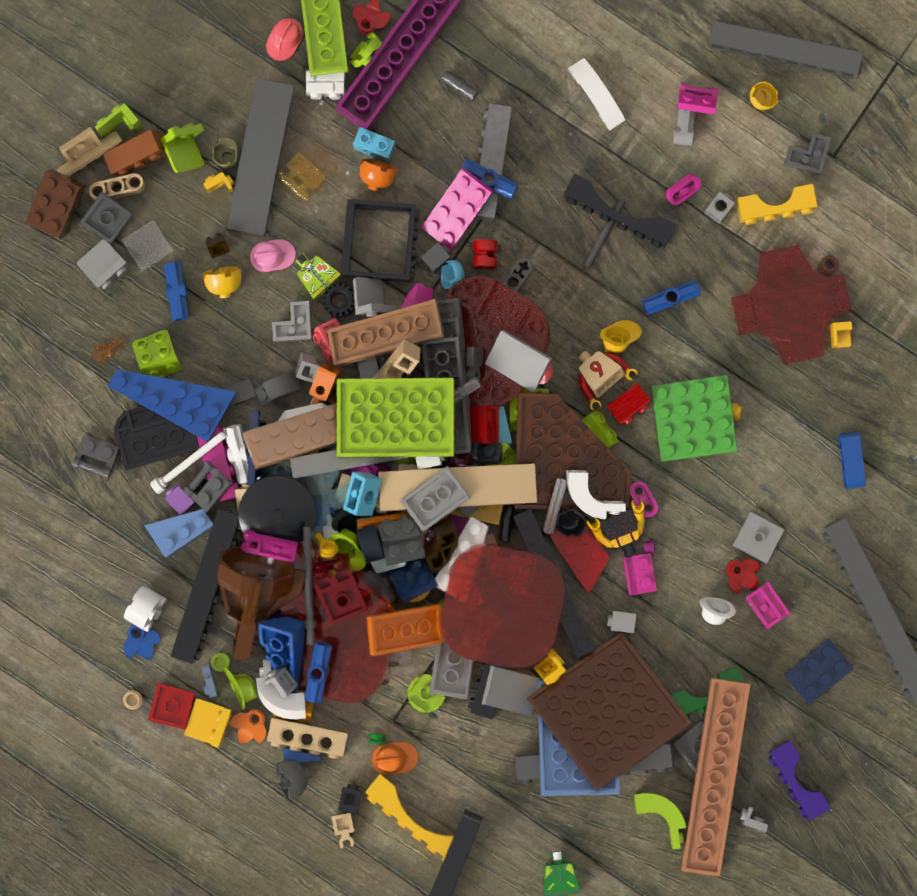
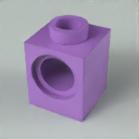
[165,486,197,515]

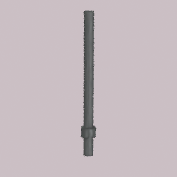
[303,527,316,644]

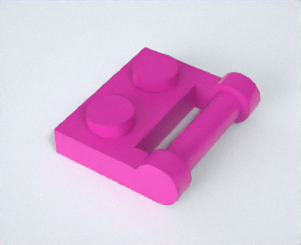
[677,82,718,115]

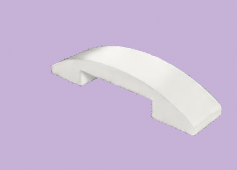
[568,58,625,131]

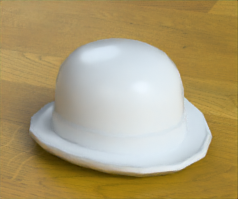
[699,597,736,625]

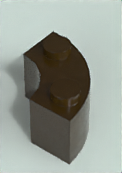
[423,517,458,574]

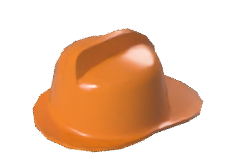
[372,742,418,775]

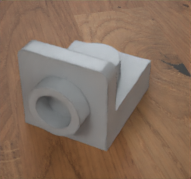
[263,667,298,698]
[740,806,768,832]

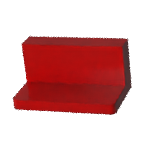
[470,405,499,445]

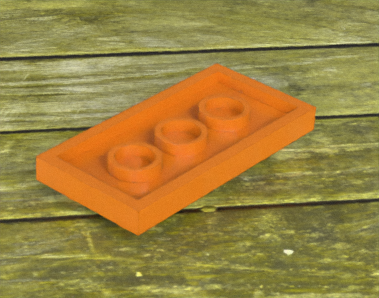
[367,604,444,656]

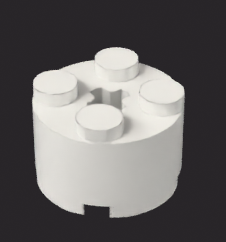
[124,586,167,632]

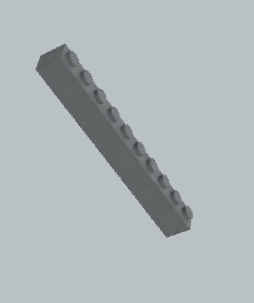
[822,518,917,702]

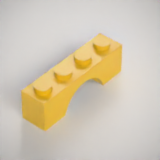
[736,184,817,225]

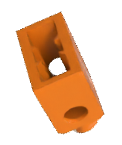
[309,362,343,405]

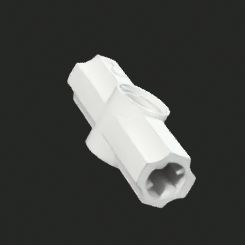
[224,424,249,484]

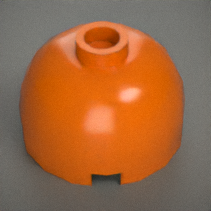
[359,158,398,191]

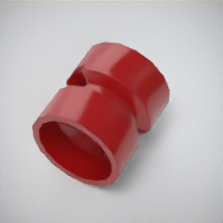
[473,239,498,270]

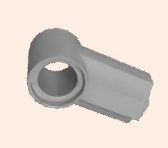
[672,109,695,146]

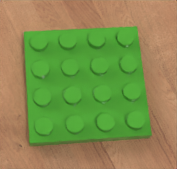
[652,375,738,462]

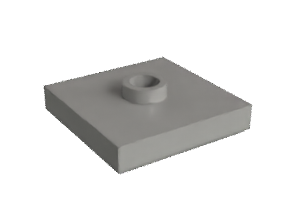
[732,512,784,564]

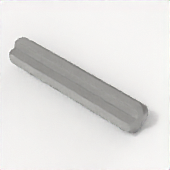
[543,478,567,534]

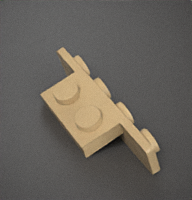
[56,127,122,177]

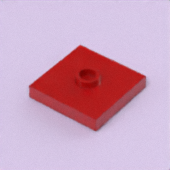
[148,683,196,730]

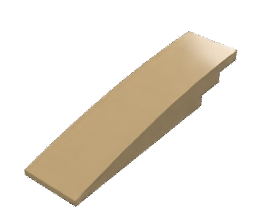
[378,464,537,511]

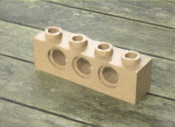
[267,718,349,759]

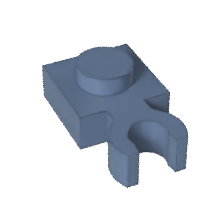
[201,664,219,698]

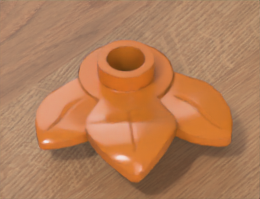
[229,709,266,744]

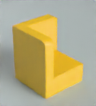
[830,322,852,348]

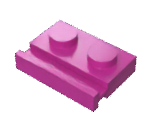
[623,553,657,596]
[745,582,790,630]

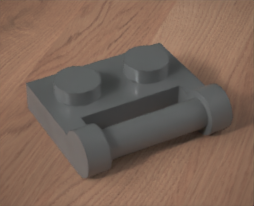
[72,434,120,479]
[183,461,233,513]

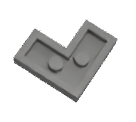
[272,301,312,342]

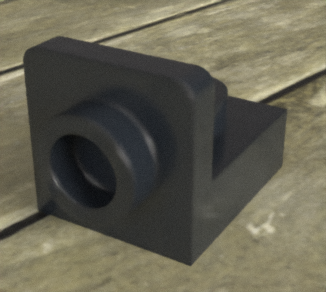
[471,441,503,466]

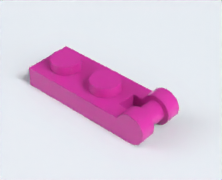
[241,530,298,563]

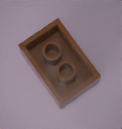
[25,169,86,239]

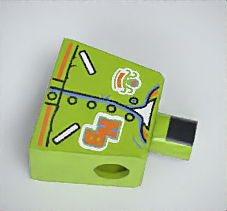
[296,253,341,301]

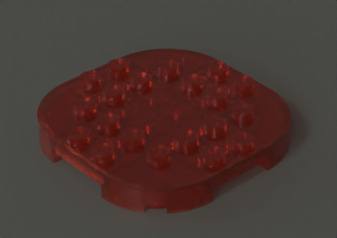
[421,276,550,406]
[439,543,565,668]
[280,580,393,703]

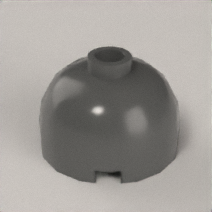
[275,760,310,800]

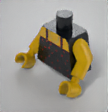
[586,499,645,557]

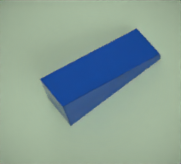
[283,748,322,763]

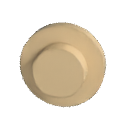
[123,690,143,710]

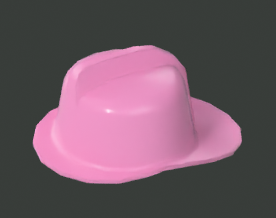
[250,240,296,272]

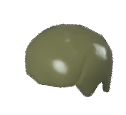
[212,137,241,168]

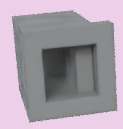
[295,352,320,383]

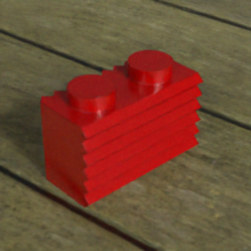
[606,383,651,425]

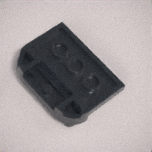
[114,406,200,471]

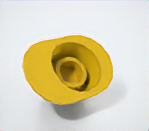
[600,320,642,353]

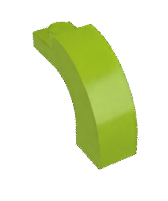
[634,792,686,850]

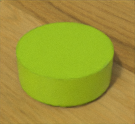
[211,653,231,672]

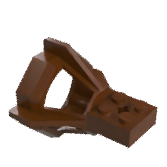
[217,544,305,661]

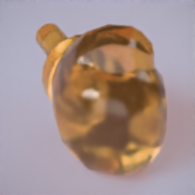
[92,339,123,363]

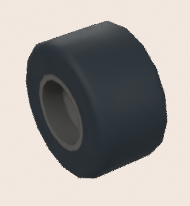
[357,525,384,563]

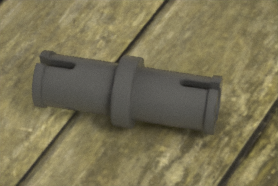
[441,71,479,101]

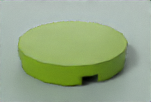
[407,674,445,713]

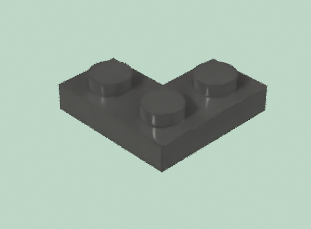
[784,133,831,175]

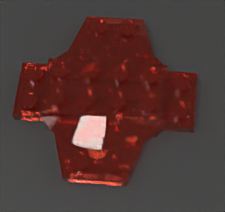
[731,245,852,365]

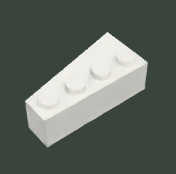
[435,517,489,605]

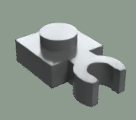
[465,347,483,380]

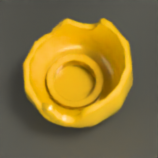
[750,81,779,110]

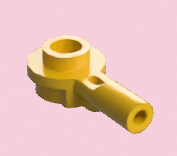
[314,532,339,558]

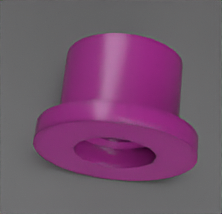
[644,538,656,554]

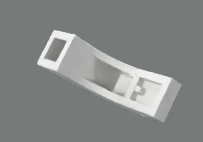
[566,470,626,519]
[256,660,305,719]

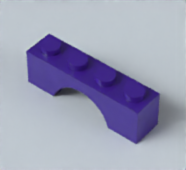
[768,740,831,820]

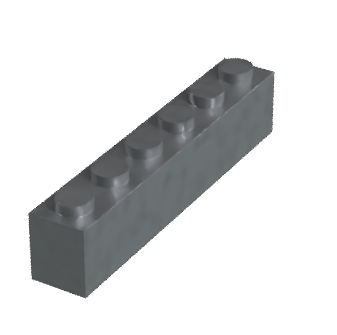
[475,104,512,221]

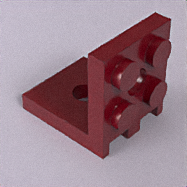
[312,553,368,625]

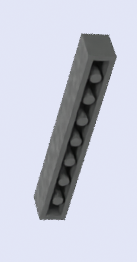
[708,20,863,79]
[515,743,672,784]

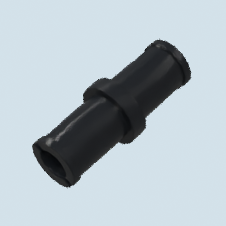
[498,504,515,542]

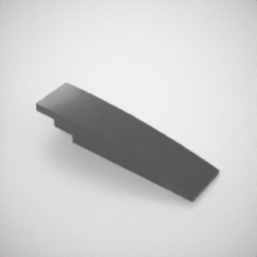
[227,78,294,237]
[422,298,472,454]

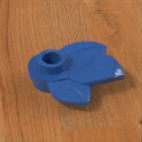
[124,624,161,660]

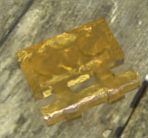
[277,152,327,202]

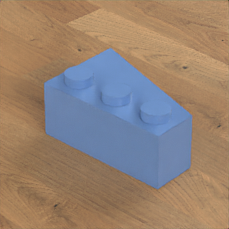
[144,509,213,558]

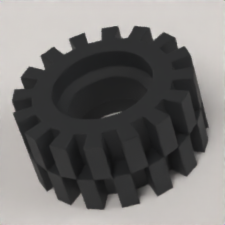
[322,282,355,318]

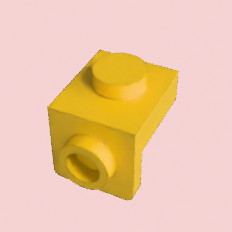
[203,172,234,194]

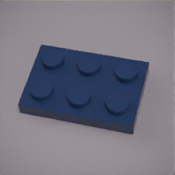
[387,558,438,604]
[784,638,854,705]

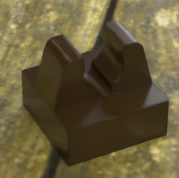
[205,233,230,258]

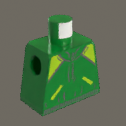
[543,851,581,896]

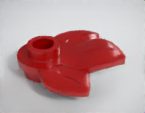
[353,0,390,35]
[726,558,761,594]

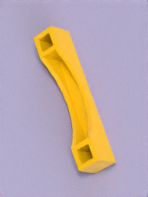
[365,774,454,861]

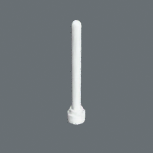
[150,432,226,494]

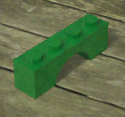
[670,667,744,718]

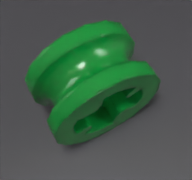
[368,734,386,744]

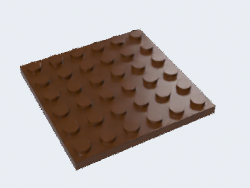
[527,632,692,792]

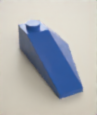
[258,617,305,693]

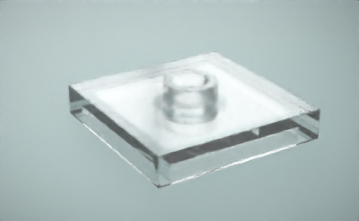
[122,220,174,273]

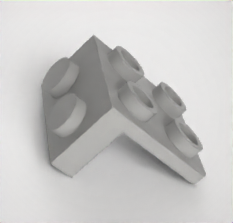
[77,240,130,291]
[353,277,399,318]

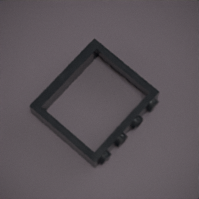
[341,199,420,283]

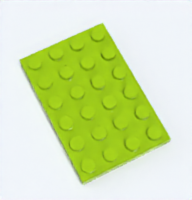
[337,378,454,457]

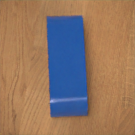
[838,432,866,489]

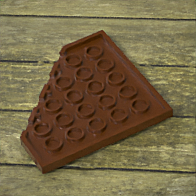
[514,392,631,510]

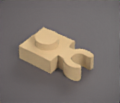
[331,813,355,849]

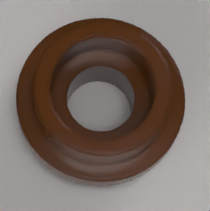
[819,256,839,275]

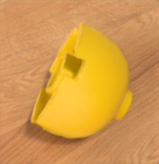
[203,266,242,298]

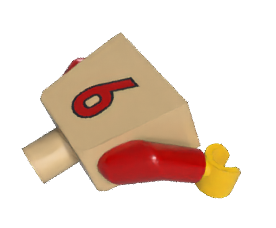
[578,351,638,411]

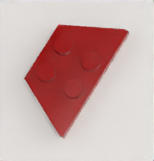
[548,526,610,594]

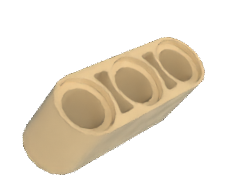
[89,173,145,200]

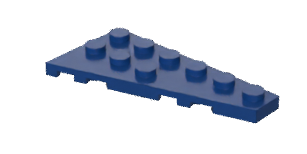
[108,369,237,442]

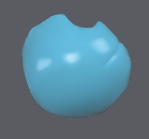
[441,260,465,289]

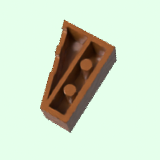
[103,130,167,177]

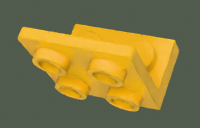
[184,699,233,748]

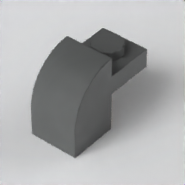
[255,372,302,407]

